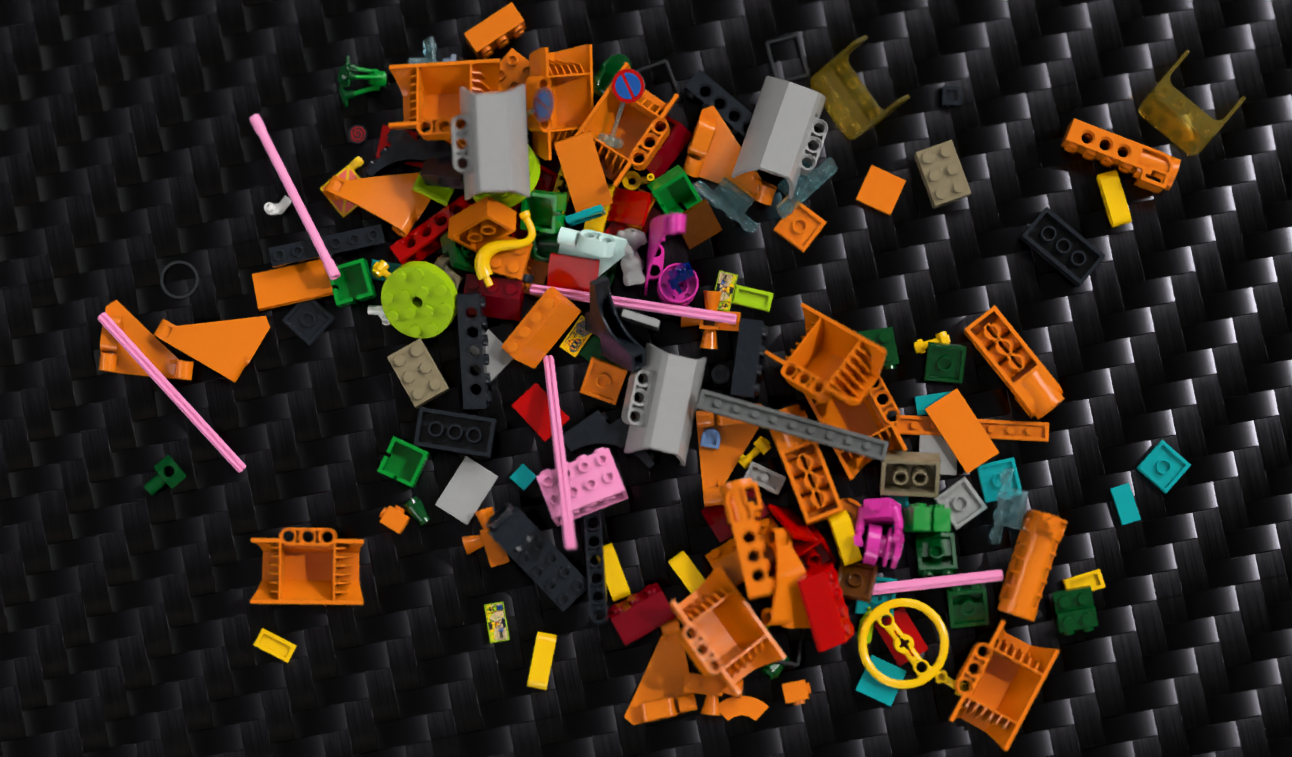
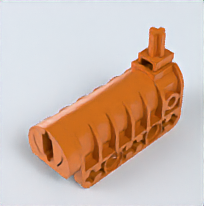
[997,510,1067,622]

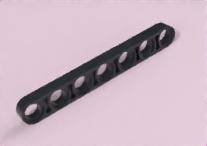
[583,510,608,626]

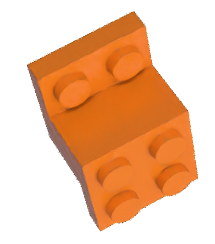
[490,236,533,280]

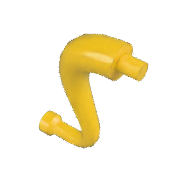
[474,210,536,287]

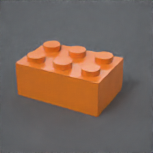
[464,2,526,59]
[448,196,516,253]

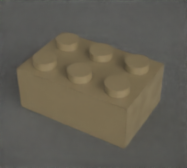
[914,140,971,209]
[387,338,450,408]
[879,451,941,497]

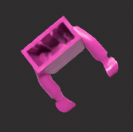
[854,498,904,546]

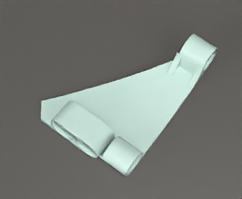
[557,227,630,301]

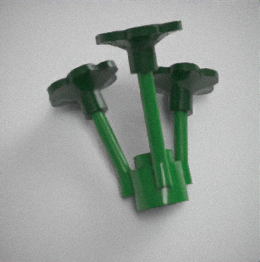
[338,55,386,108]

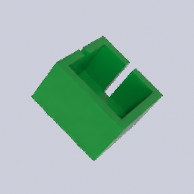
[647,165,702,215]
[520,189,567,234]
[328,258,377,308]
[377,436,430,488]
[902,503,951,534]

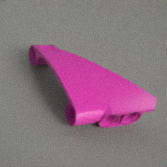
[644,213,686,295]

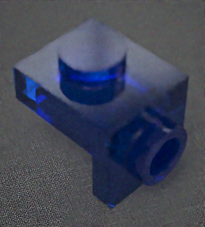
[668,262,695,294]

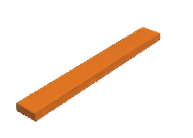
[895,415,1049,442]

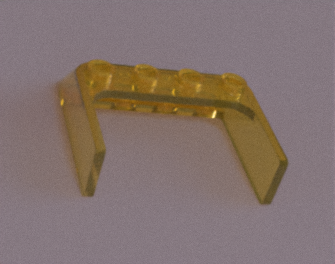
[810,35,910,139]
[1139,50,1246,155]

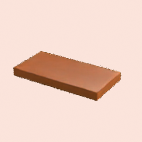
[553,131,613,213]
[252,259,333,311]
[924,389,999,474]

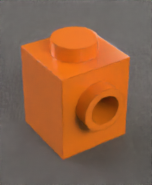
[379,505,411,534]
[781,679,811,705]

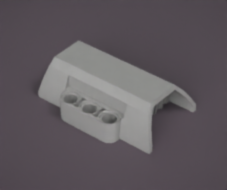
[731,76,828,199]
[450,84,530,200]
[621,343,707,466]

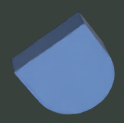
[700,428,721,449]

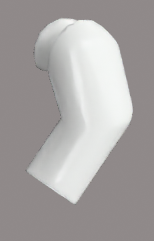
[264,195,292,215]
[367,305,391,326]

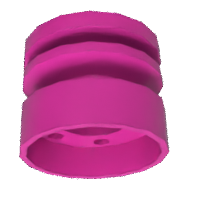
[657,263,699,307]
[862,524,903,569]

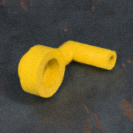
[622,171,655,191]

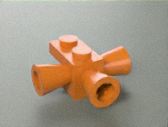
[681,291,741,349]
[462,507,510,568]
[683,662,743,716]

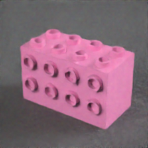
[536,447,629,527]

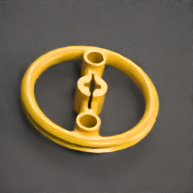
[858,598,949,689]

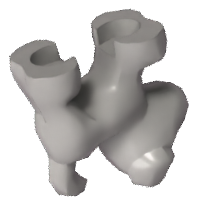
[616,228,648,286]

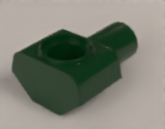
[144,455,187,496]

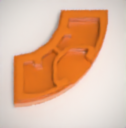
[719,696,769,721]

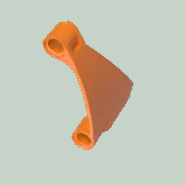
[683,105,777,205]
[323,173,431,237]
[98,300,194,380]
[153,316,270,383]
[696,403,763,507]
[761,528,811,628]
[624,616,697,725]

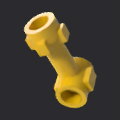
[371,260,391,279]
[914,331,951,354]
[738,436,772,469]
[934,669,968,696]

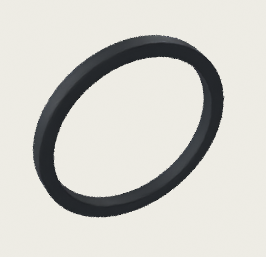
[160,261,199,299]

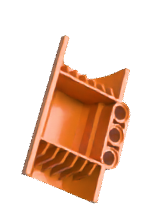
[526,44,594,160]
[389,59,500,141]
[575,62,679,187]
[764,303,887,406]
[804,375,908,480]
[250,527,364,605]
[669,565,786,695]
[949,620,1059,751]

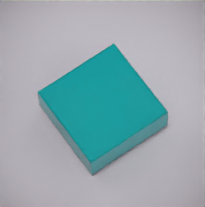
[510,464,536,490]

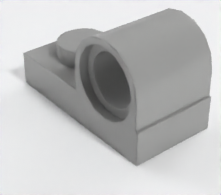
[744,461,787,496]

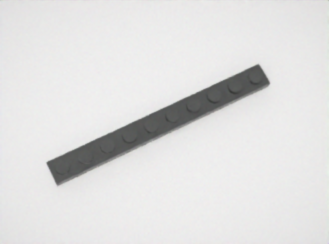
[696,389,889,462]

